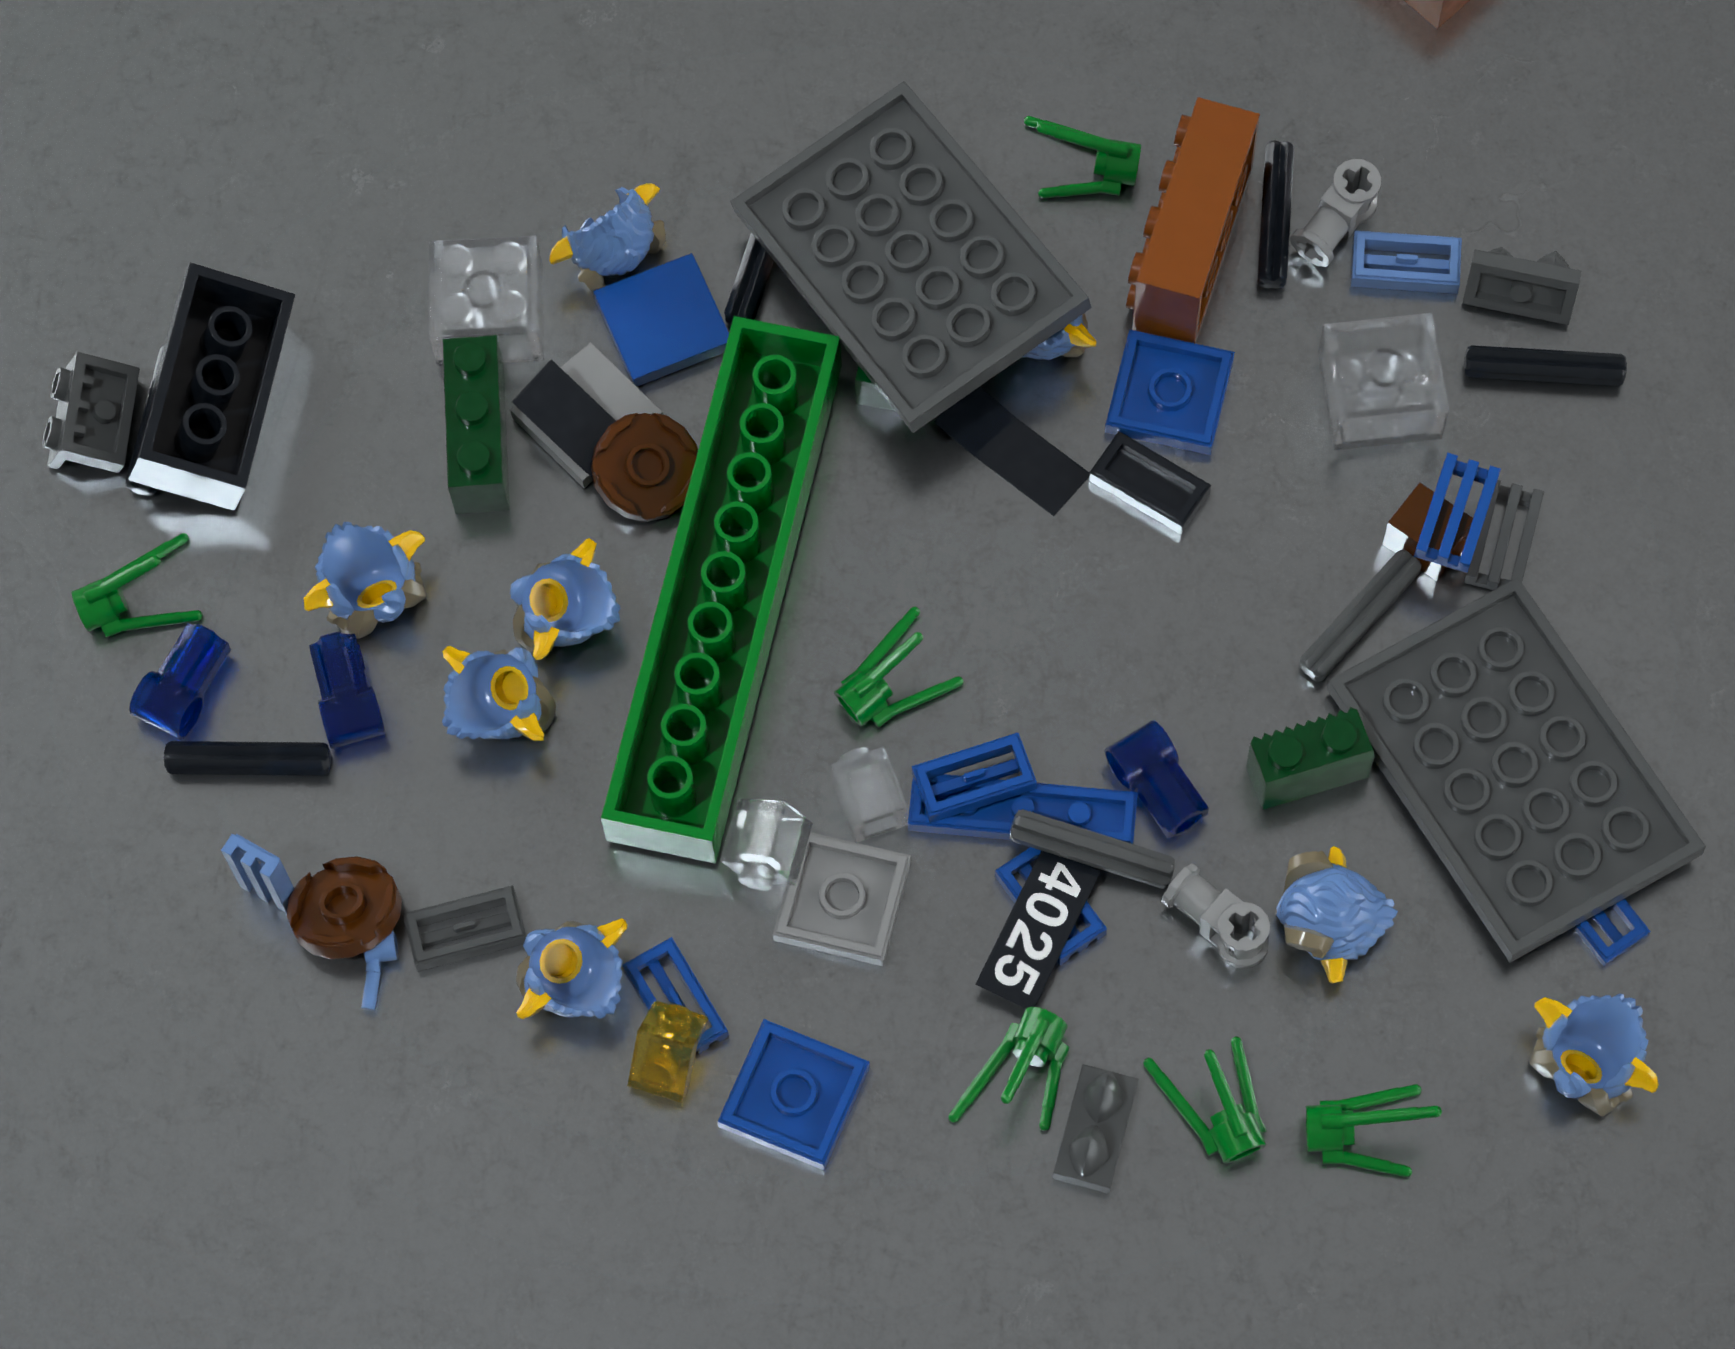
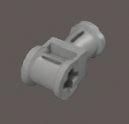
[1290,159,1381,267]
[1161,863,1270,969]

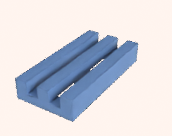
[1350,231,1462,294]
[221,834,294,914]

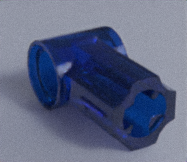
[129,623,231,740]
[309,632,385,749]
[1104,720,1209,838]

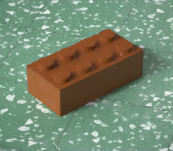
[1126,97,1260,343]

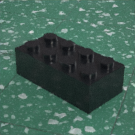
[128,262,295,511]

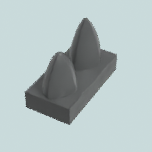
[1462,247,1582,325]
[1053,1064,1139,1194]

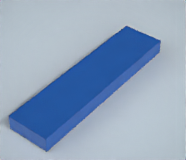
[908,774,1138,844]

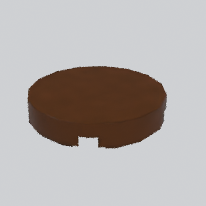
[591,413,698,522]
[287,856,402,959]

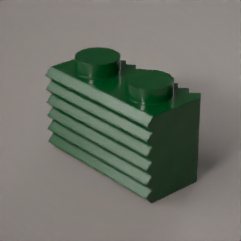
[1246,707,1375,810]

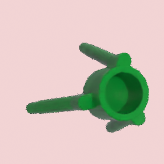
[1024,116,1141,198]
[71,533,203,638]
[834,606,964,728]
[948,1007,1070,1131]
[1143,1036,1267,1164]
[1306,1084,1442,1177]

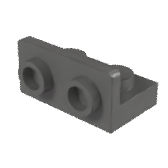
[42,352,140,473]

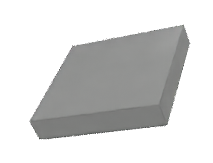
[510,342,663,488]
[773,830,911,967]

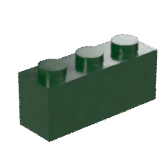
[443,335,510,514]

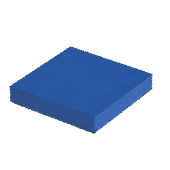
[593,253,729,387]
[1105,330,1235,455]
[717,1019,870,1171]

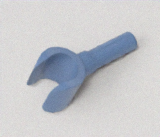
[361,930,399,1010]

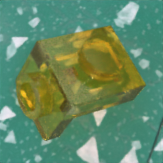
[627,1001,708,1103]

